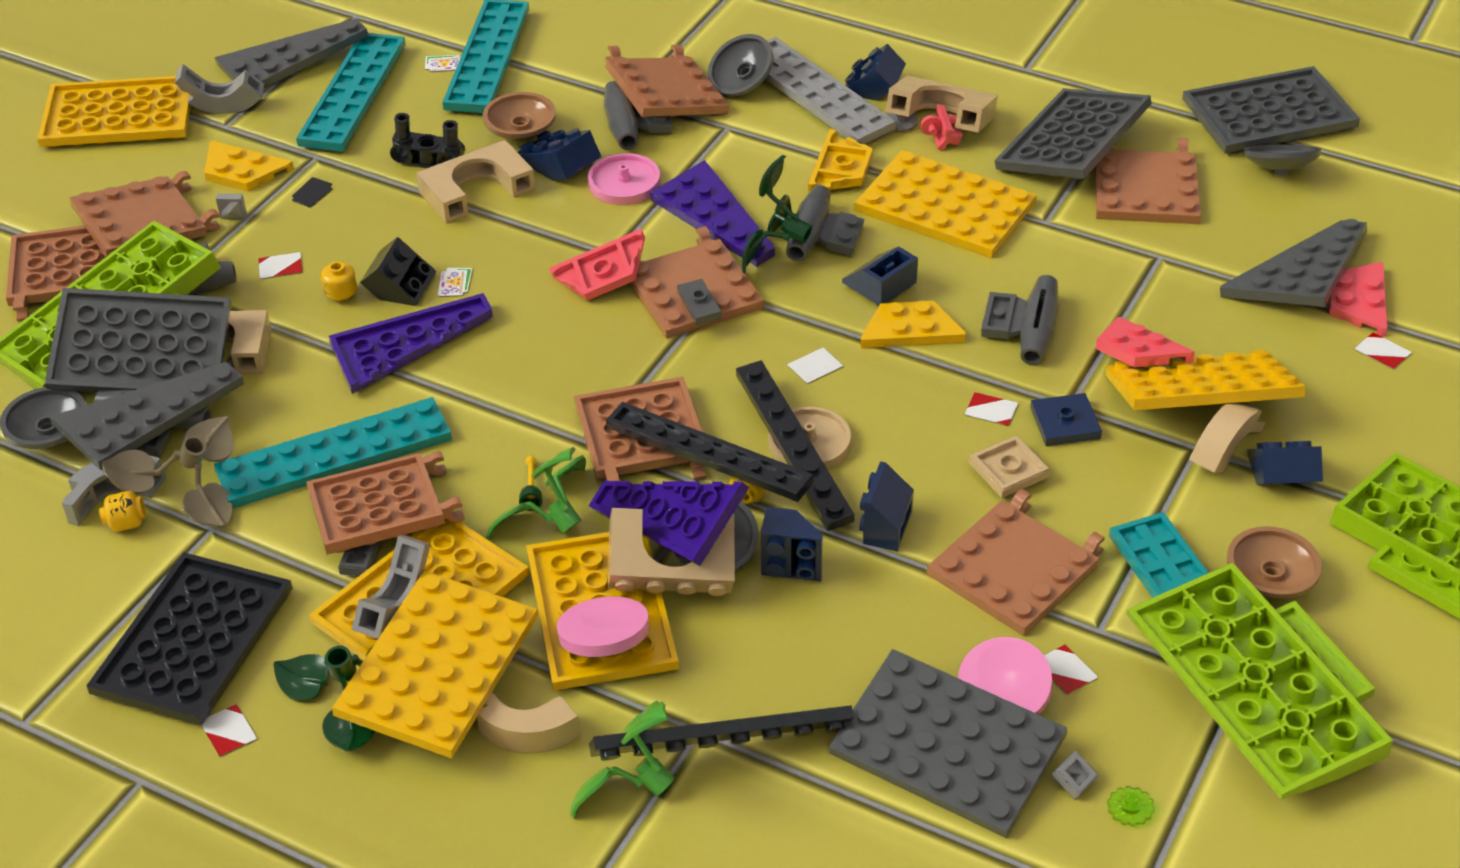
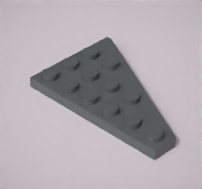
[1220,219,1367,307]

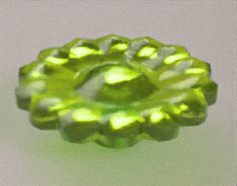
[1107,786,1155,827]

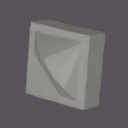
[216,194,247,219]
[1051,751,1099,799]

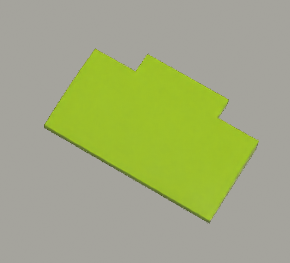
[0,221,221,389]
[1330,453,1460,619]
[1127,562,1393,799]

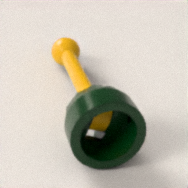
[519,456,543,511]

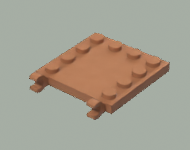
[605,45,730,117]
[1095,138,1201,224]
[70,171,220,257]
[6,226,105,321]
[630,226,764,339]
[574,377,706,481]
[306,451,465,555]
[927,489,1105,636]

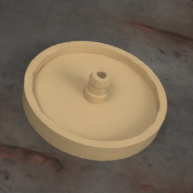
[768,406,851,469]

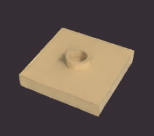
[968,435,1051,498]

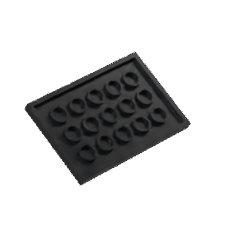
[86,552,293,726]

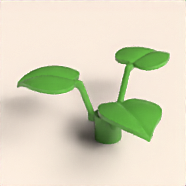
[486,447,586,540]
[571,701,675,819]

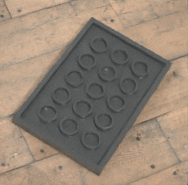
[1182,66,1360,153]
[994,88,1152,179]
[45,288,231,392]
[829,649,1067,839]

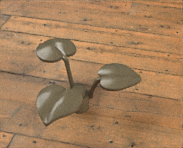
[102,416,234,527]

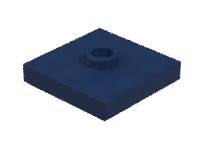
[1030,393,1102,446]

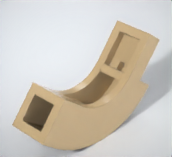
[1189,402,1266,473]
[477,692,580,753]

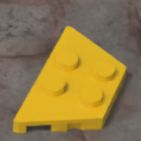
[808,129,873,192]
[204,140,294,191]
[861,301,966,348]

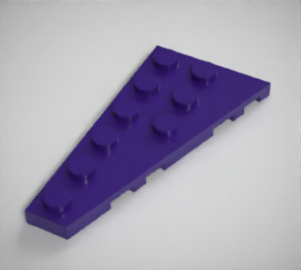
[650,160,775,267]
[329,293,493,394]
[588,481,750,566]

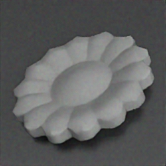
[888,113,918,132]

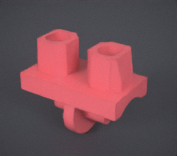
[920,104,963,150]

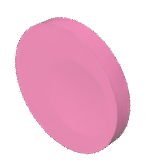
[588,153,660,205]
[557,597,650,657]
[958,637,1053,715]

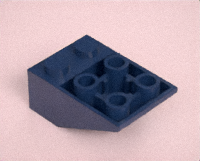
[517,128,601,180]

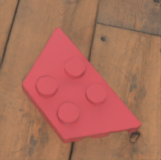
[549,229,645,301]
[1328,262,1387,337]
[1096,317,1195,367]

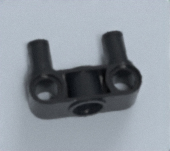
[390,113,465,168]

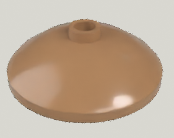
[483,92,556,140]
[1227,526,1322,599]

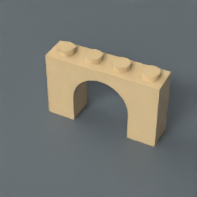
[886,75,998,133]
[416,140,535,223]
[226,310,272,374]
[608,508,735,596]

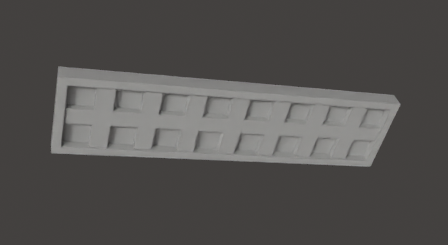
[765,37,896,144]

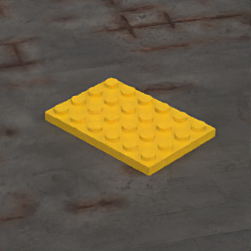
[37,76,191,147]
[854,150,1036,258]
[1106,350,1306,411]
[309,519,530,661]
[526,532,679,691]
[332,570,537,759]

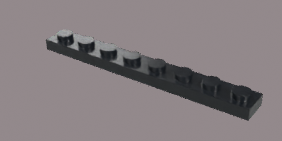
[736,360,855,531]
[606,402,814,502]
[589,705,854,761]

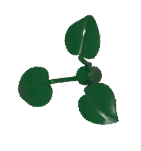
[742,155,813,274]
[273,645,375,752]

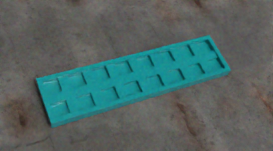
[442,0,529,114]
[296,33,406,152]
[214,397,452,508]
[1109,512,1209,598]

